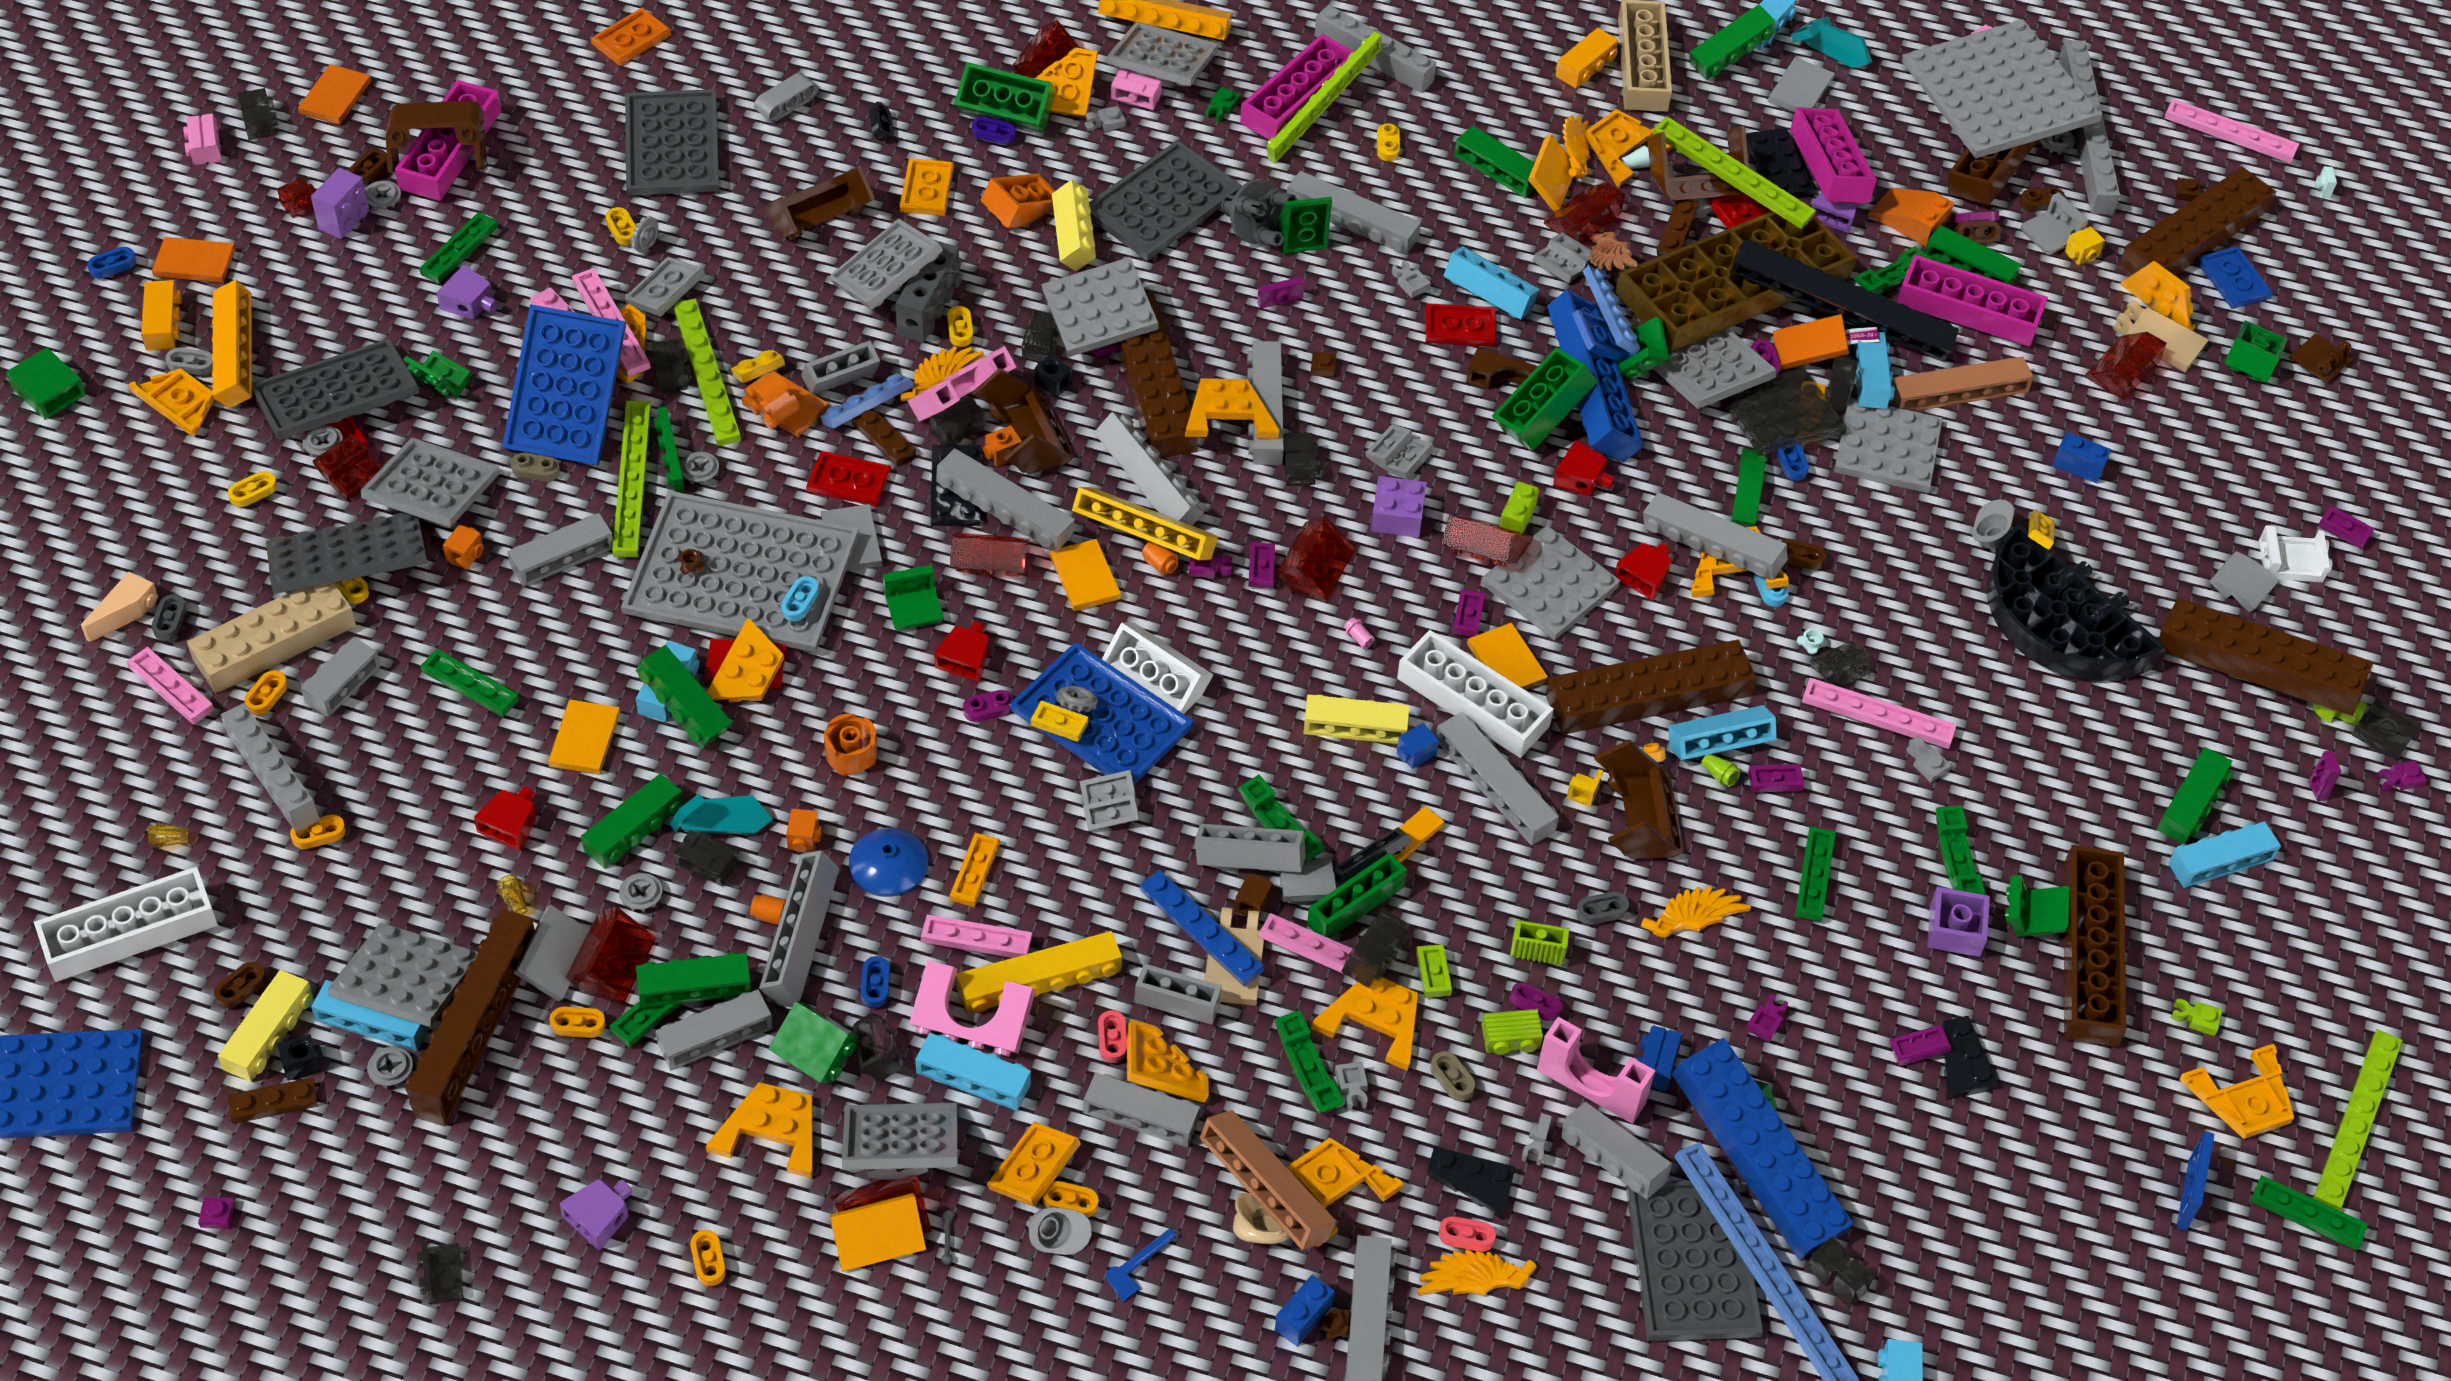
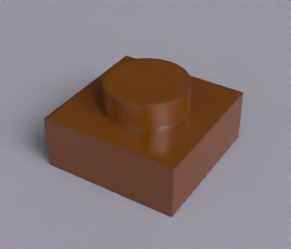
[2175,177,2200,201]
[1310,352,1336,378]

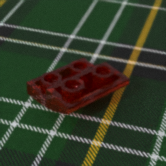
[313,434,383,501]

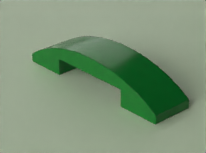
[1854,246,1932,294]
[1731,448,1766,527]
[1238,774,1326,863]
[1936,805,1986,895]
[1275,1010,1345,1115]

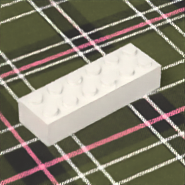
[1397,630,1554,758]
[34,866,218,982]

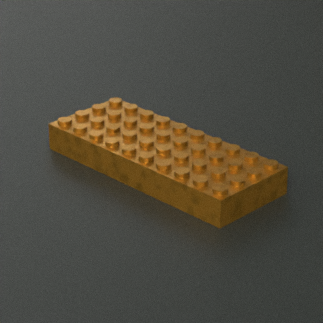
[1615,211,1857,352]

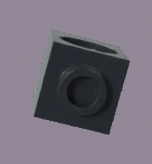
[1034,355,1072,398]
[277,1034,324,1081]

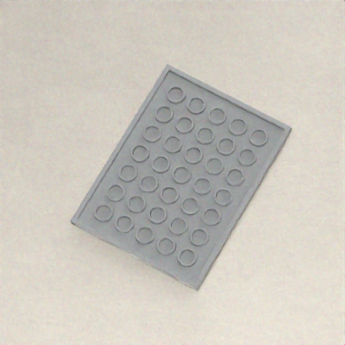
[1902,19,2101,158]
[621,490,859,653]

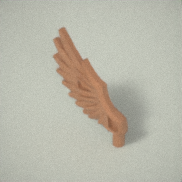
[1589,232,1638,270]

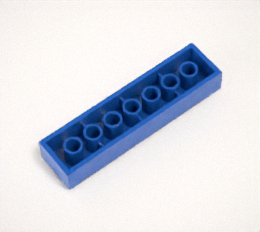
[1547,289,1644,462]
[1672,1038,1854,1261]

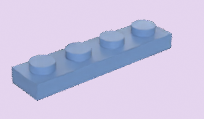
[820,374,914,429]

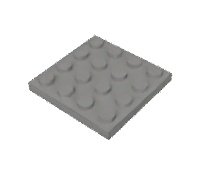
[1107,22,1219,86]
[828,219,943,310]
[1041,257,1159,357]
[1654,328,1777,409]
[1834,397,1942,493]
[361,438,500,527]
[1481,525,1621,641]
[328,923,478,1027]
[842,1103,957,1172]

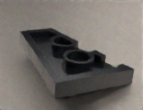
[1942,1016,1999,1100]
[1427,1146,1516,1220]

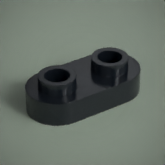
[869,101,894,141]

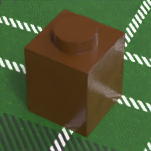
[1234,873,1273,921]

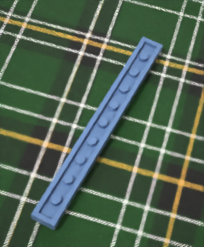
[1674,1142,1859,1381]

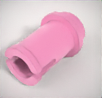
[1344,617,1375,649]

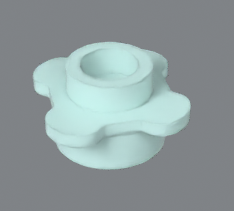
[1797,628,1827,654]

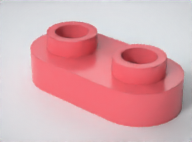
[1098,1010,1127,1063]
[1438,1216,1496,1252]

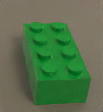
[954,62,1056,133]
[1492,347,1598,451]

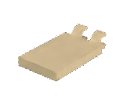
[2113,300,2208,373]
[1205,907,1264,1006]

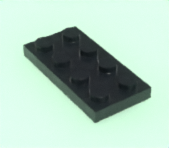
[1746,128,1815,198]
[930,445,981,526]

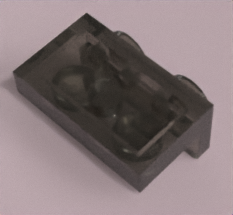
[1810,641,1871,687]
[417,1240,464,1305]

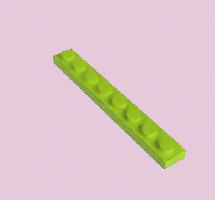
[1267,31,1382,163]
[1652,116,1816,229]
[673,298,741,447]
[612,401,652,557]
[2313,1029,2403,1211]

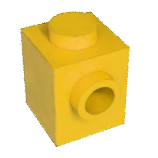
[2064,226,2105,266]

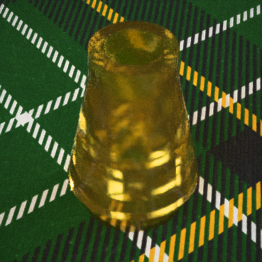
[148,822,188,849]
[496,874,528,914]

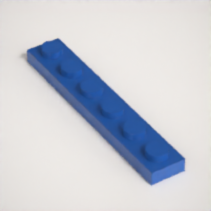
[1139,870,1265,987]

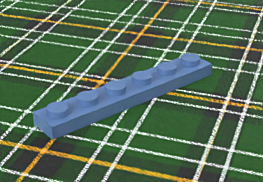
[1583,265,1641,355]

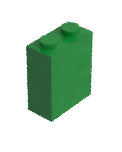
[6,347,86,420]
[768,1001,858,1084]

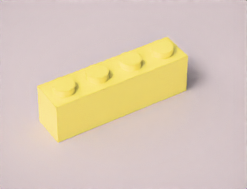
[1052,180,1096,272]
[1303,694,1409,744]
[218,970,313,1082]

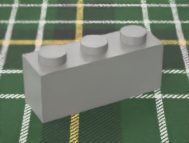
[801,341,880,395]
[301,637,381,717]
[1135,963,1222,1025]

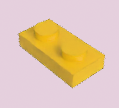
[731,350,785,383]
[1031,701,1088,742]

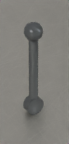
[941,1210,954,1265]

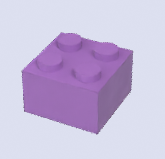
[311,167,369,239]
[1371,476,1427,538]
[1927,887,1990,957]

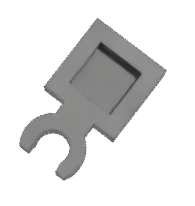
[1392,260,1431,298]
[1335,1062,1368,1110]

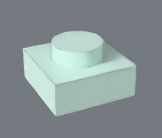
[2316,166,2337,198]

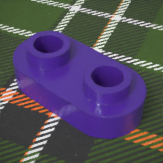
[972,117,1016,145]

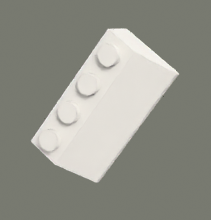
[1102,623,1213,714]

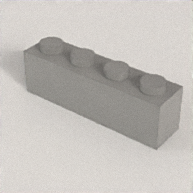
[507,513,613,587]
[1195,824,1306,873]
[655,989,773,1071]
[1083,1072,1200,1148]
[1561,1102,1672,1199]

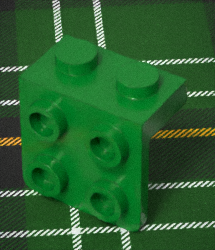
[1617,317,1669,378]
[403,351,473,398]
[883,565,943,631]
[2005,875,2070,937]

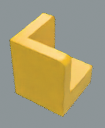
[1566,769,1604,808]

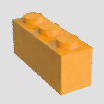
[1555,28,1618,89]
[141,280,182,351]

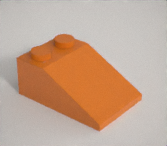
[980,173,1056,228]
[1868,188,1955,246]

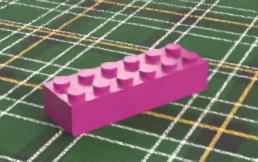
[1240,34,1353,140]
[395,80,501,201]
[1790,107,1877,204]
[1897,255,2048,347]

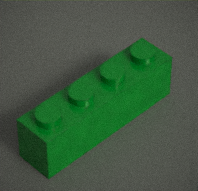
[1690,4,1776,81]
[1454,126,1536,199]
[1924,225,2022,285]
[636,644,732,749]
[2157,747,2233,844]
[581,773,684,869]
[1307,852,1407,939]
[636,952,751,1008]

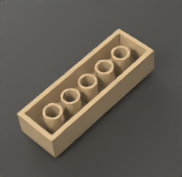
[1618,0,1672,112]
[187,582,356,694]

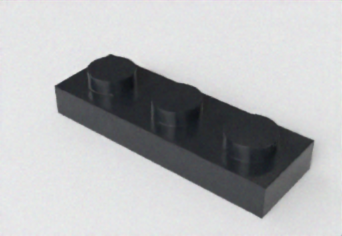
[1333,827,1412,883]

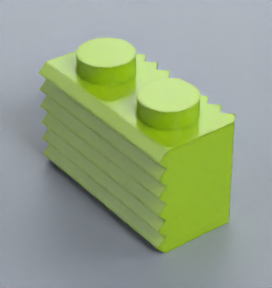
[1498,481,1539,540]
[1510,920,1569,966]
[1481,1009,1543,1055]

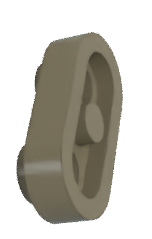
[511,453,560,482]
[1430,1051,1475,1101]

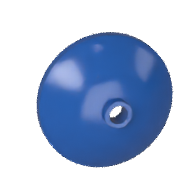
[849,828,928,897]

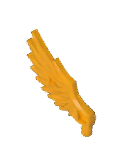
[1562,115,1590,179]
[901,347,984,401]
[1641,886,1751,938]
[1417,1249,1537,1296]

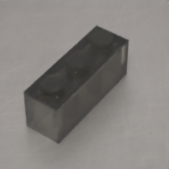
[1341,909,1410,988]

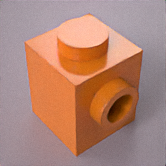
[983,425,1022,467]
[443,524,484,570]
[786,808,822,852]

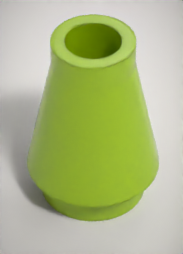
[1701,754,1740,787]

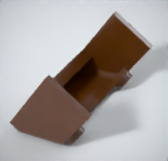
[386,101,487,174]
[1647,126,1749,201]
[763,165,875,240]
[972,368,1074,474]
[1594,740,1684,859]

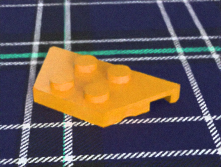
[2120,261,2195,331]
[128,368,215,437]
[707,618,784,702]

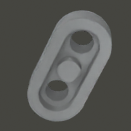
[165,348,213,375]

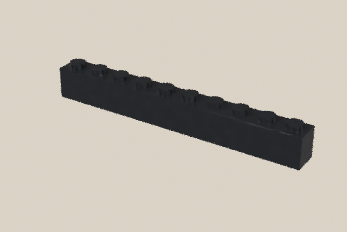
[1730,239,1959,362]

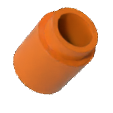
[1142,541,1178,575]
[750,894,786,925]

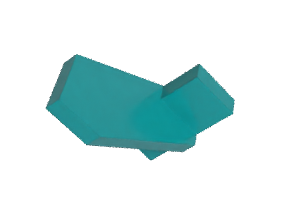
[1791,16,1872,68]
[669,794,773,835]

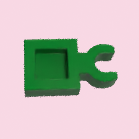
[1206,87,1241,122]

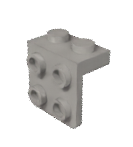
[2020,192,2089,255]

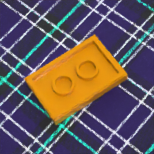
[1528,134,1573,212]
[900,158,954,216]
[1050,539,1121,612]
[1467,623,1548,691]
[548,699,620,774]
[987,1122,1081,1207]
[829,1193,926,1272]

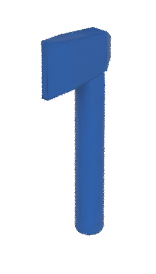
[1106,1228,1176,1302]

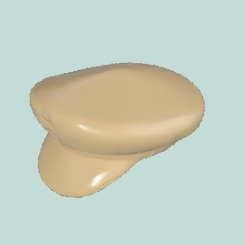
[1233,1193,1291,1244]

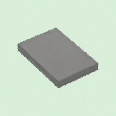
[1768,57,1835,112]
[624,257,705,316]
[821,504,882,571]
[513,904,595,1002]

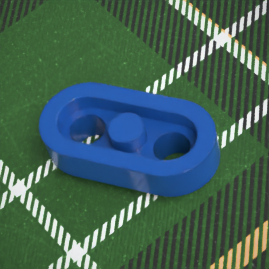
[87,247,136,278]
[1776,439,1809,481]
[861,956,890,1008]

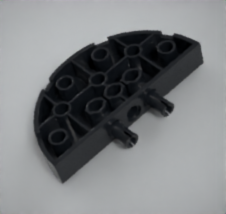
[1987,523,2167,681]

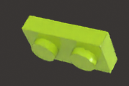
[1416,944,1452,998]

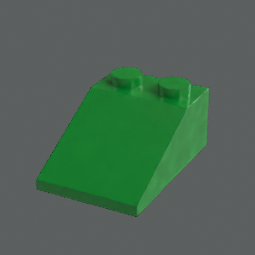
[1277,197,1332,254]
[2224,320,2288,382]

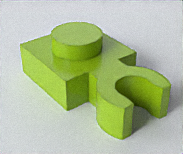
[2171,999,2223,1036]

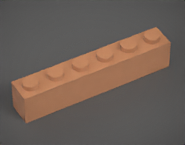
[1891,356,2034,411]
[1200,1110,1336,1250]

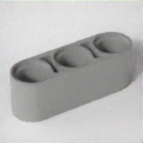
[754,72,818,122]

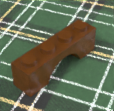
[1466,348,1538,390]

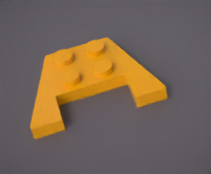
[1585,109,1673,187]
[1185,378,1280,439]
[1691,526,1789,598]
[1311,972,1418,1071]
[2180,1043,2294,1139]
[706,1082,813,1178]
[1286,1138,1404,1248]

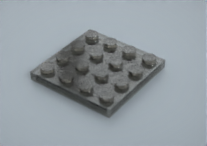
[1722,368,1847,455]

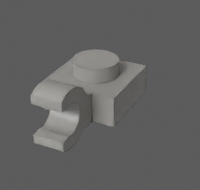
[1084,106,1126,132]
[1906,736,1951,783]
[1522,1113,1552,1165]

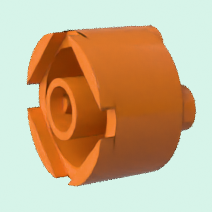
[744,371,800,430]
[824,713,877,776]

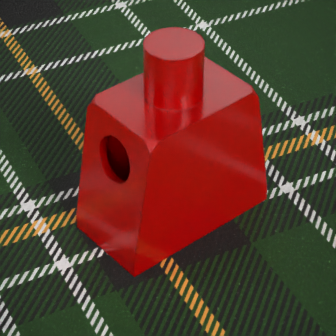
[1553,440,1615,496]
[1614,543,1672,601]
[934,622,989,683]
[474,786,537,851]

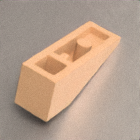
[81,572,159,642]

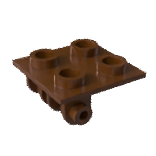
[2289,333,2354,383]

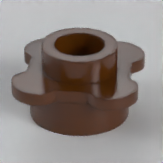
[678,549,705,574]
[1323,1310,1351,1340]

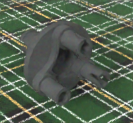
[1221,179,1298,247]

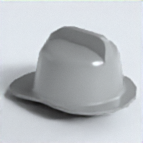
[1972,499,2014,553]
[1026,1207,1091,1255]

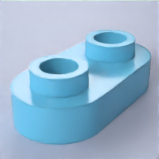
[1754,573,1788,607]
[781,576,819,621]

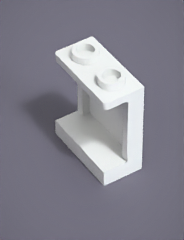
[2259,525,2332,583]

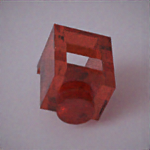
[277,177,316,218]

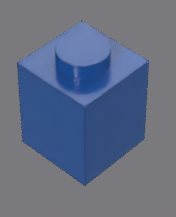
[1397,723,1439,769]

